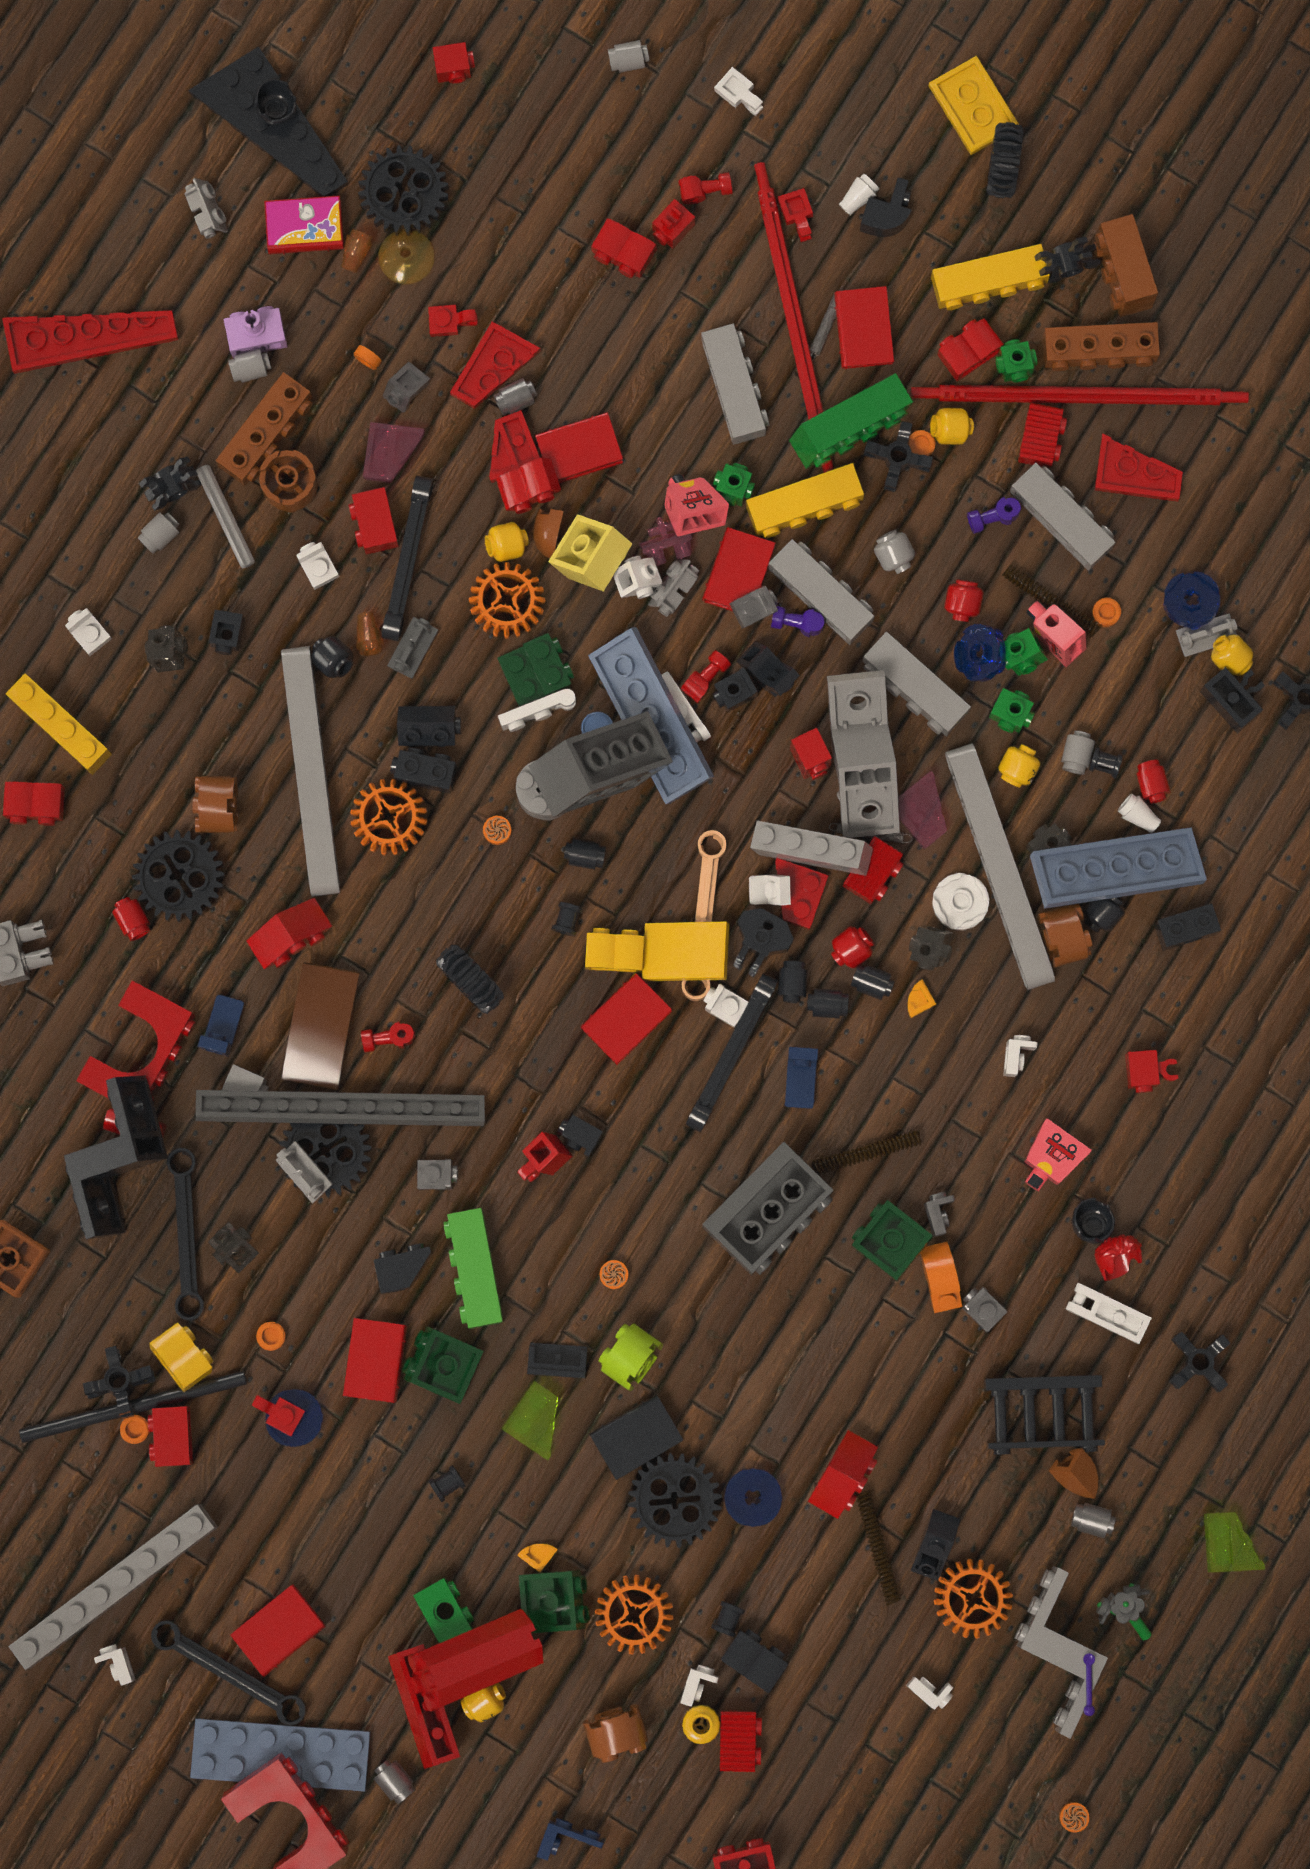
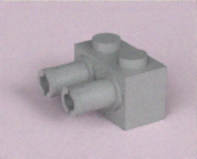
[0,919,54,986]

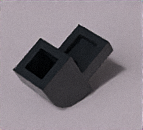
[860,178,912,237]
[736,641,800,697]

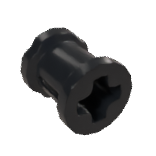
[1089,747,1123,779]
[551,902,584,937]
[428,1465,466,1502]
[711,1601,745,1638]

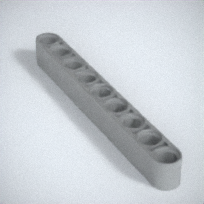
[281,646,340,897]
[945,743,1055,990]

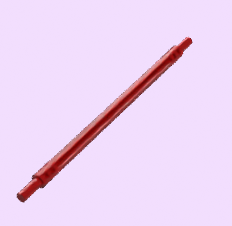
[754,162,834,473]
[911,385,1249,405]

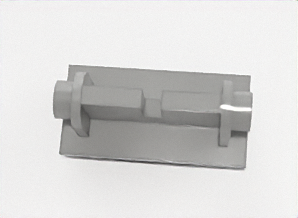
[184,178,228,239]
[648,559,699,617]
[1176,613,1237,657]
[276,1141,333,1203]

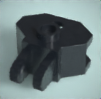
[733,908,793,977]

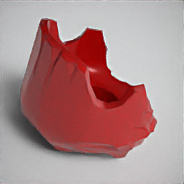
[1094,1234,1142,1281]

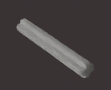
[196,465,255,568]

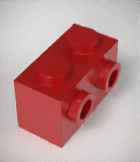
[712,1838,776,1869]

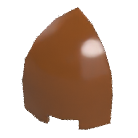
[533,509,564,558]
[1049,1448,1098,1499]

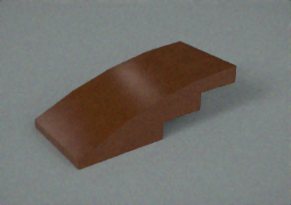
[282,962,360,1090]

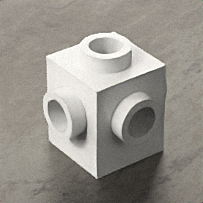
[613,556,662,599]

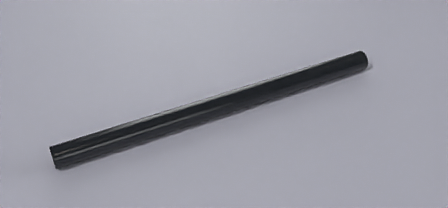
[19,1370,247,1443]

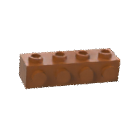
[1043,322,1160,371]
[215,372,313,486]

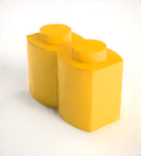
[585,928,644,973]
[149,1322,213,1392]

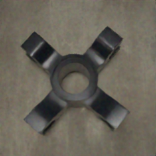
[1034,237,1101,283]
[864,421,933,493]
[139,456,202,511]
[1273,671,1310,730]
[1169,1332,1231,1392]
[82,1346,156,1419]

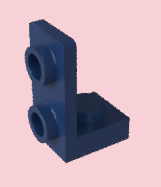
[198,995,244,1057]
[785,1047,818,1109]
[536,1818,604,1861]

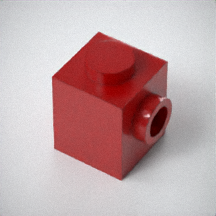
[432,42,475,84]

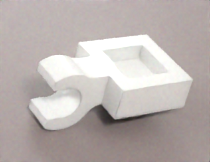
[714,67,763,116]

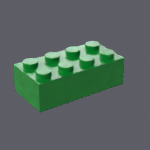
[789,373,913,469]

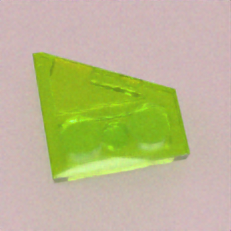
[501,1381,559,1460]
[1204,1512,1265,1572]

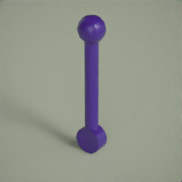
[1083,1653,1095,1716]

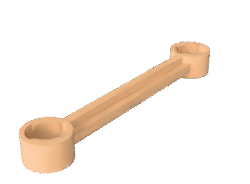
[682,830,726,1001]

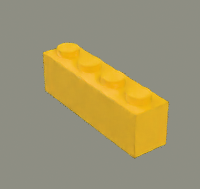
[931,244,1050,310]
[746,463,864,538]
[6,674,112,775]

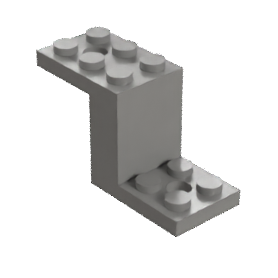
[827,670,900,838]
[1014,1566,1108,1739]

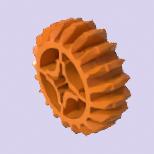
[469,562,545,639]
[350,779,427,856]
[934,1559,1013,1638]
[595,1575,673,1654]

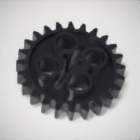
[358,145,449,236]
[132,830,225,923]
[279,1123,372,1199]
[628,1453,722,1548]

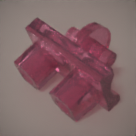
[639,517,692,566]

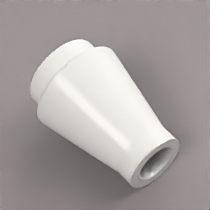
[839,174,879,216]
[1118,794,1161,833]

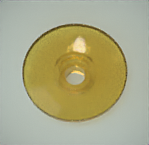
[378,229,434,284]

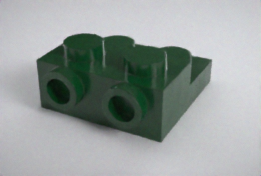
[497,633,574,707]
[852,1200,933,1282]
[402,1326,484,1404]
[519,1570,590,1633]

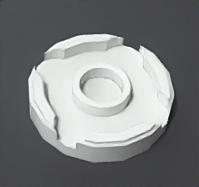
[932,873,989,931]

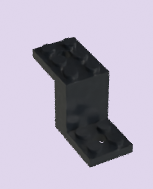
[64,1075,168,1239]

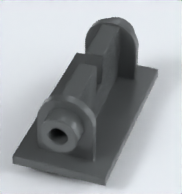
[387,617,439,679]

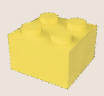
[548,514,632,592]

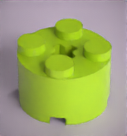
[598,1323,663,1391]

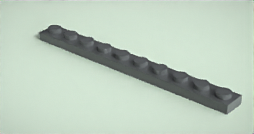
[195,1090,485,1126]

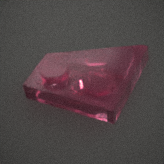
[363,422,425,483]
[898,771,947,850]

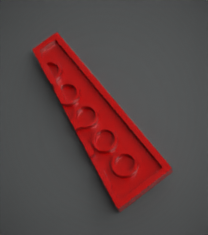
[2,310,179,374]

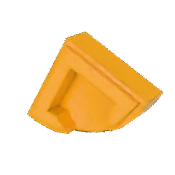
[907,979,936,1018]
[517,1543,558,1573]

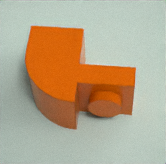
[920,1242,962,1313]

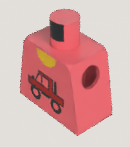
[664,474,729,537]
[1026,601,1087,667]
[1024,1119,1092,1192]

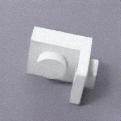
[296,542,339,590]
[65,608,112,656]
[749,874,791,905]
[703,984,748,1028]
[1003,1035,1038,1077]
[94,1644,136,1686]
[681,1665,719,1707]
[906,1677,953,1710]

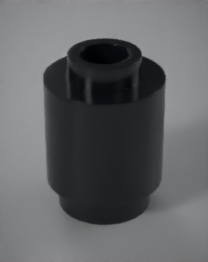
[564,837,606,870]
[778,961,808,1003]
[850,964,895,1001]
[807,988,849,1019]

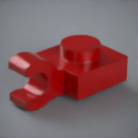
[778,188,813,243]
[428,305,478,337]
[252,1395,305,1437]

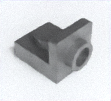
[383,362,430,413]
[729,586,778,629]
[417,1159,458,1190]
[924,1192,955,1237]
[962,1287,1007,1333]

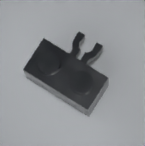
[1200,667,1265,734]

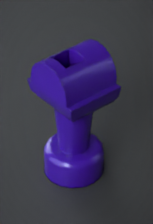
[967,497,1021,534]
[771,606,824,637]

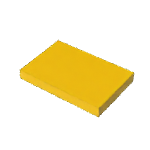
[928,56,1019,155]
[642,922,729,981]

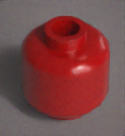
[944,579,984,622]
[831,926,874,969]

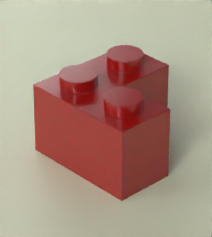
[246,898,332,969]
[808,1430,878,1519]

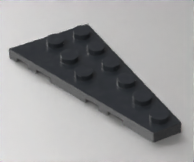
[188,46,348,197]

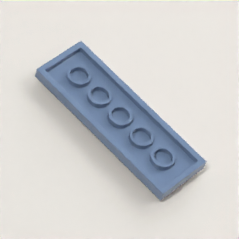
[588,627,714,804]
[1030,827,1207,909]
[190,1718,371,1791]

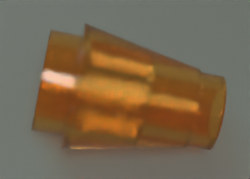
[341,229,373,273]
[356,612,384,656]

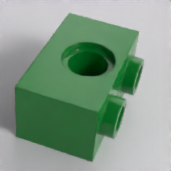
[413,1578,475,1643]

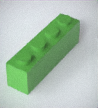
[443,1208,504,1329]

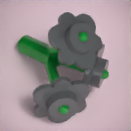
[1096,1583,1152,1640]

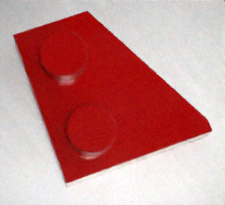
[489,410,540,483]
[775,858,829,930]

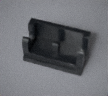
[527,1343,588,1379]

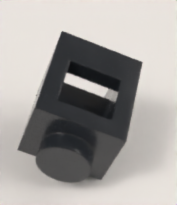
[208,610,245,655]
[712,667,758,713]
[557,1115,603,1158]

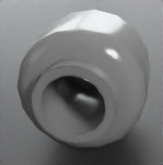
[874,530,915,574]

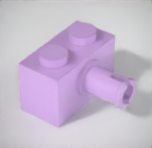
[224,306,288,358]

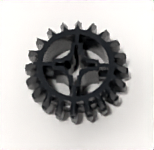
[986,122,1024,199]
[436,944,504,1014]

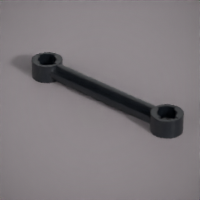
[382,475,434,642]
[685,973,779,1133]
[167,1148,206,1321]
[151,1620,307,1725]

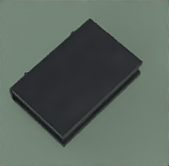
[589,1394,683,1480]

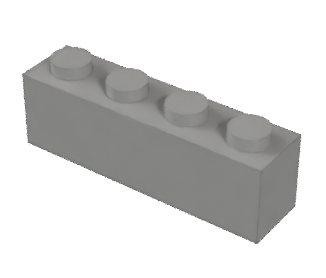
[701,323,769,445]
[1010,463,1115,571]
[768,539,874,645]
[862,632,971,737]
[750,821,873,876]

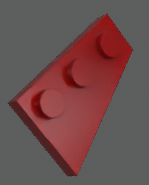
[450,321,541,409]
[1094,433,1183,502]

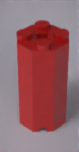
[408,1609,544,1712]

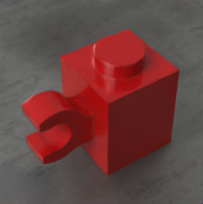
[652,199,695,249]
[1125,1050,1178,1093]
[518,1132,573,1182]

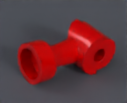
[678,172,732,204]
[681,650,731,704]
[361,1022,415,1053]

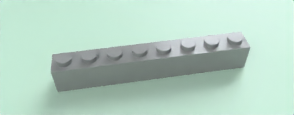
[8,1504,218,1670]

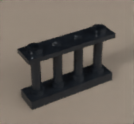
[984,1375,1105,1455]

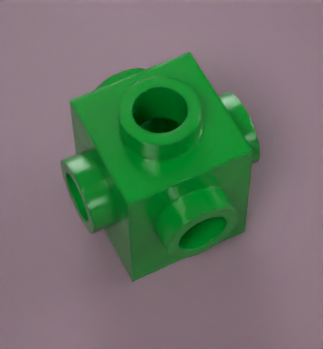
[995,339,1037,383]
[712,463,755,507]
[999,628,1048,676]
[989,688,1035,733]

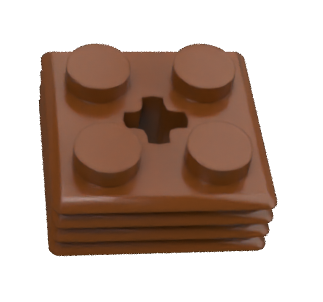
[0,1220,50,1298]

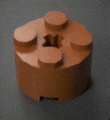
[259,450,318,512]
[193,776,239,833]
[1038,904,1092,968]
[583,1704,649,1763]

